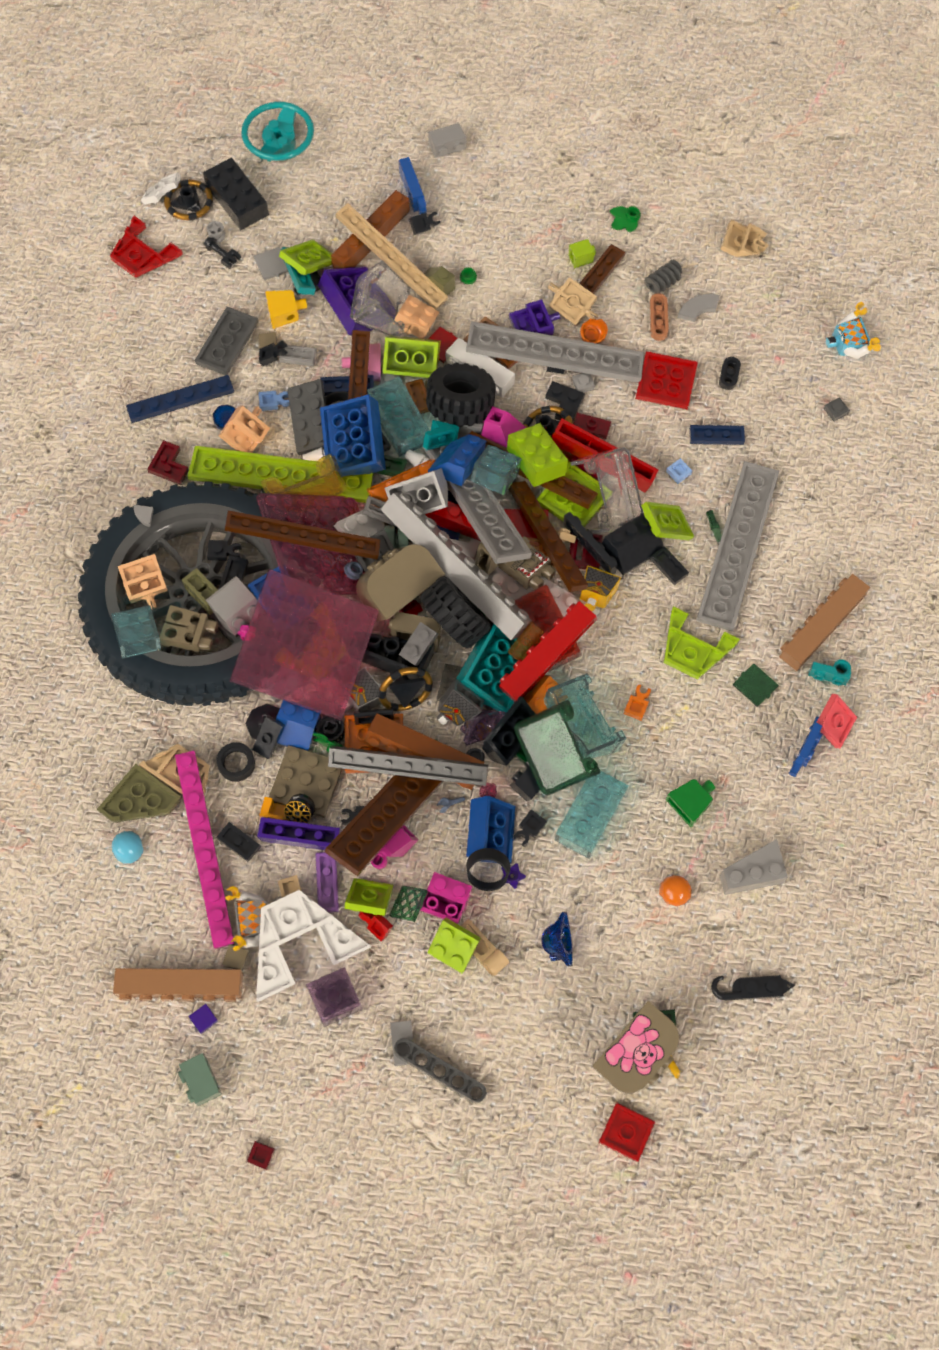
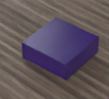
[188,1003,218,1034]

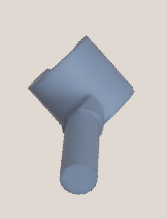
[437,796,465,813]

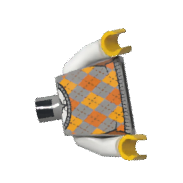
[225,886,269,951]

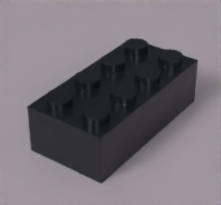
[203,157,269,231]

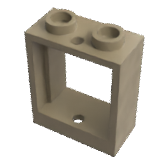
[389,612,441,652]

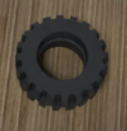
[426,363,496,427]
[420,576,491,648]

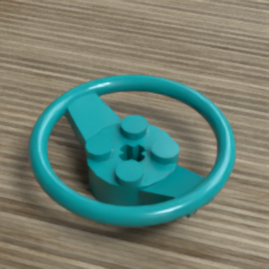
[241,102,314,162]

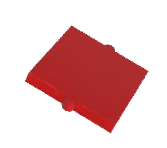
[428,327,458,363]

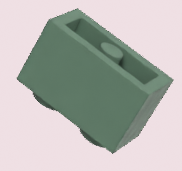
[178,1053,222,1106]

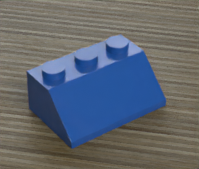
[428,434,486,486]
[466,796,516,864]

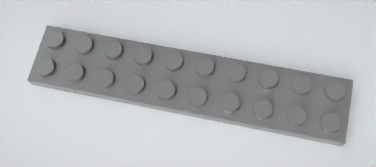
[466,321,644,383]
[423,445,532,564]
[696,461,779,632]

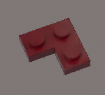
[147,440,189,485]

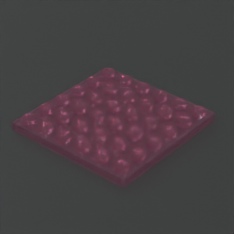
[256,493,364,595]
[229,569,379,721]

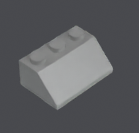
[385,468,448,514]

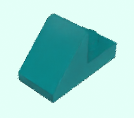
[423,420,459,451]

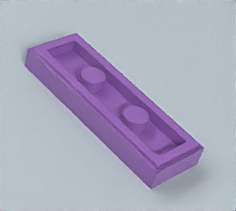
[316,852,339,913]

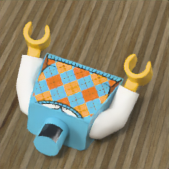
[826,302,881,359]

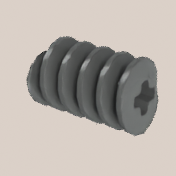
[644,259,682,294]

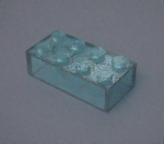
[367,377,430,457]
[555,767,629,859]

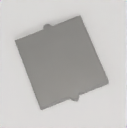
[253,247,288,280]

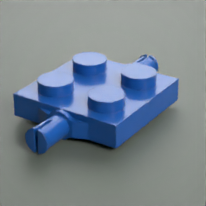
[789,717,823,777]

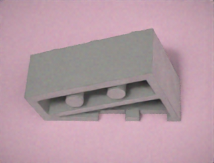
[720,839,788,895]

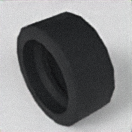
[216,742,255,782]

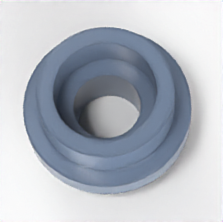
[344,562,363,580]

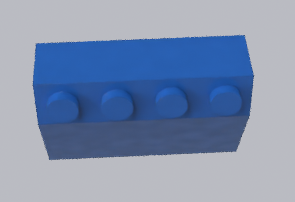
[320,394,386,477]

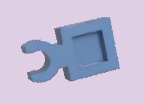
[258,390,290,411]

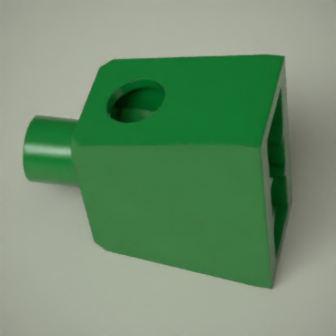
[666,779,715,827]

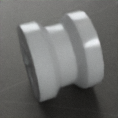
[207,221,225,243]

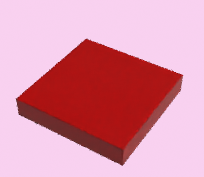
[598,1102,655,1163]

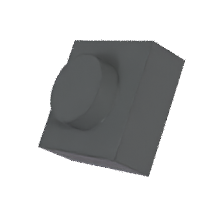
[824,397,850,422]

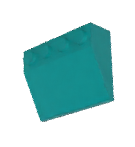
[456,622,531,714]

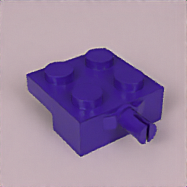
[509,299,560,336]

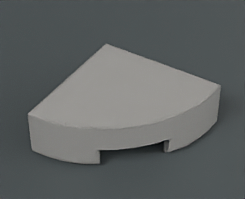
[134,505,154,527]

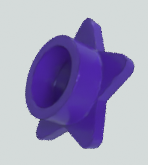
[501,863,526,889]

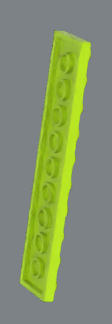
[187,446,374,503]

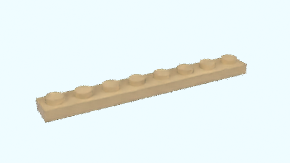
[335,203,448,310]

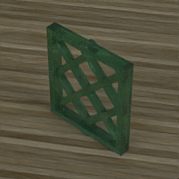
[389,885,428,922]

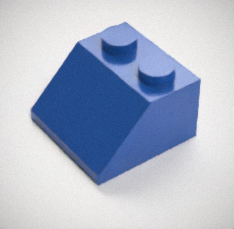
[276,699,321,751]

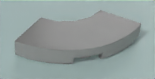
[678,294,720,322]

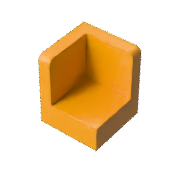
[259,797,289,820]

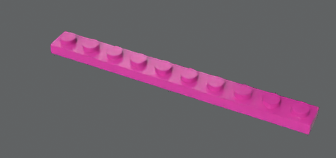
[175,751,235,949]

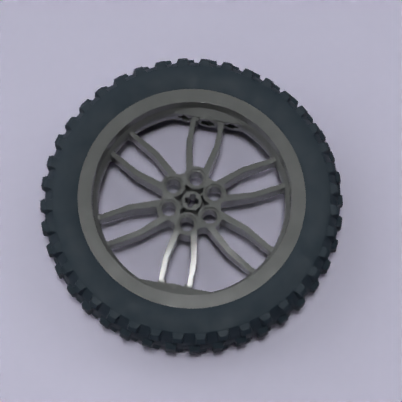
[78,481,319,706]

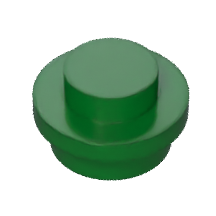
[460,267,477,284]

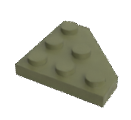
[97,764,182,823]

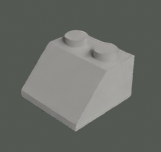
[206,576,264,636]

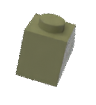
[423,266,455,296]

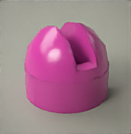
[371,852,388,869]

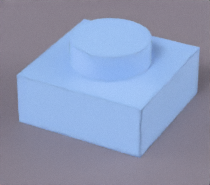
[666,458,692,484]

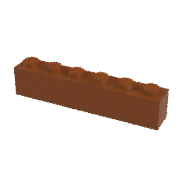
[331,190,410,269]
[364,713,485,790]

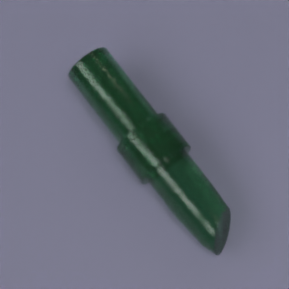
[706,510,722,543]

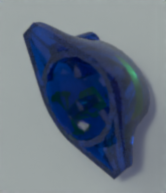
[541,912,573,967]

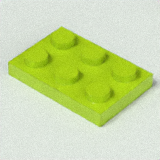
[279,239,332,275]
[641,502,694,541]

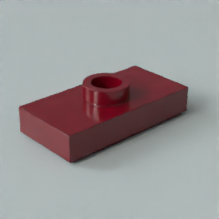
[574,413,612,439]

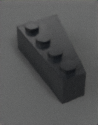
[349,631,435,679]

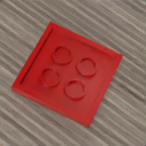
[635,351,698,410]

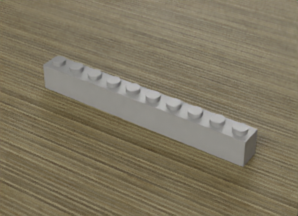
[381,492,532,640]

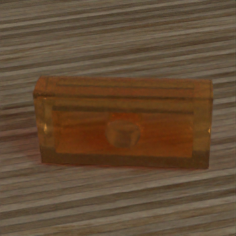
[507,621,545,660]

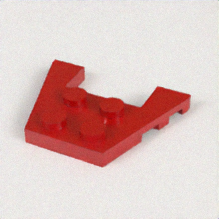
[110,215,183,278]

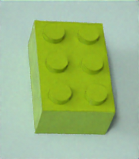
[383,335,440,378]
[507,423,568,487]

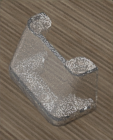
[350,260,411,336]

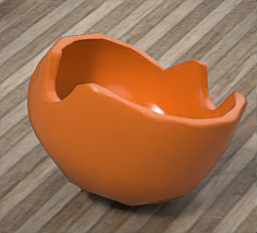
[580,318,608,344]
[659,875,692,906]

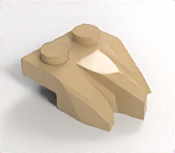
[720,219,769,257]

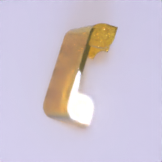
[260,454,346,514]

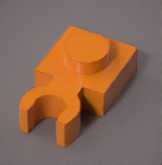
[623,684,651,721]

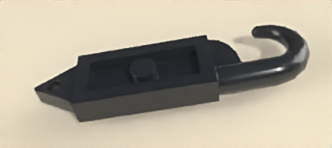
[711,975,795,1000]

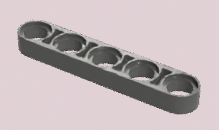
[393,1038,487,1103]

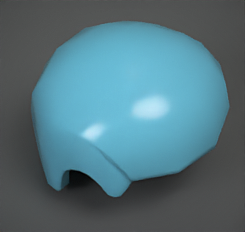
[112,831,144,864]

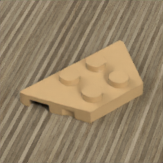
[139,744,210,796]

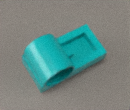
[808,659,851,686]

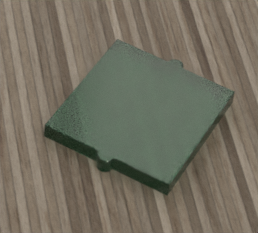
[733,664,779,707]

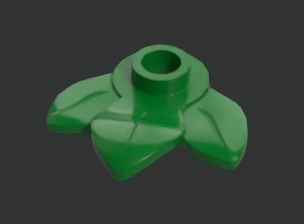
[609,206,641,233]
[312,732,343,753]

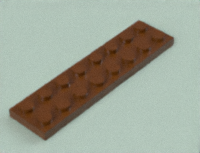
[325,775,443,877]

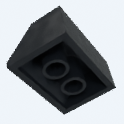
[602,513,664,576]
[482,696,542,766]

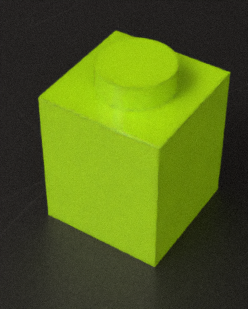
[568,239,596,269]

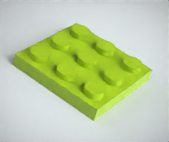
[537,462,613,528]

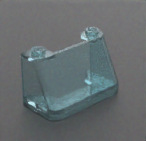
[544,673,627,760]

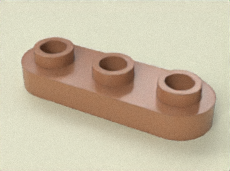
[649,293,669,341]

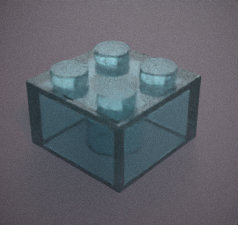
[470,445,522,495]
[111,605,161,659]

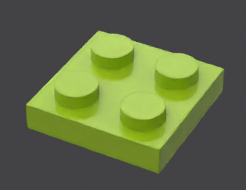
[345,878,393,916]
[427,917,481,974]

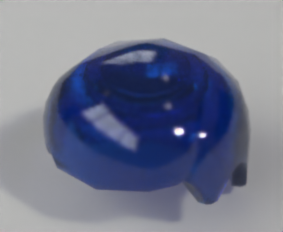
[212,404,236,431]

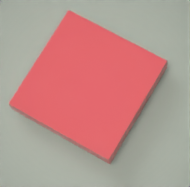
[816,694,857,749]

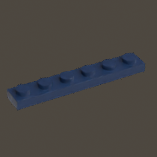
[126,375,234,423]

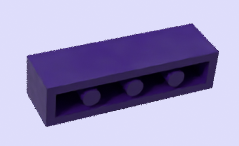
[257,817,342,850]

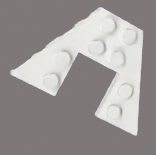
[256,890,371,1002]

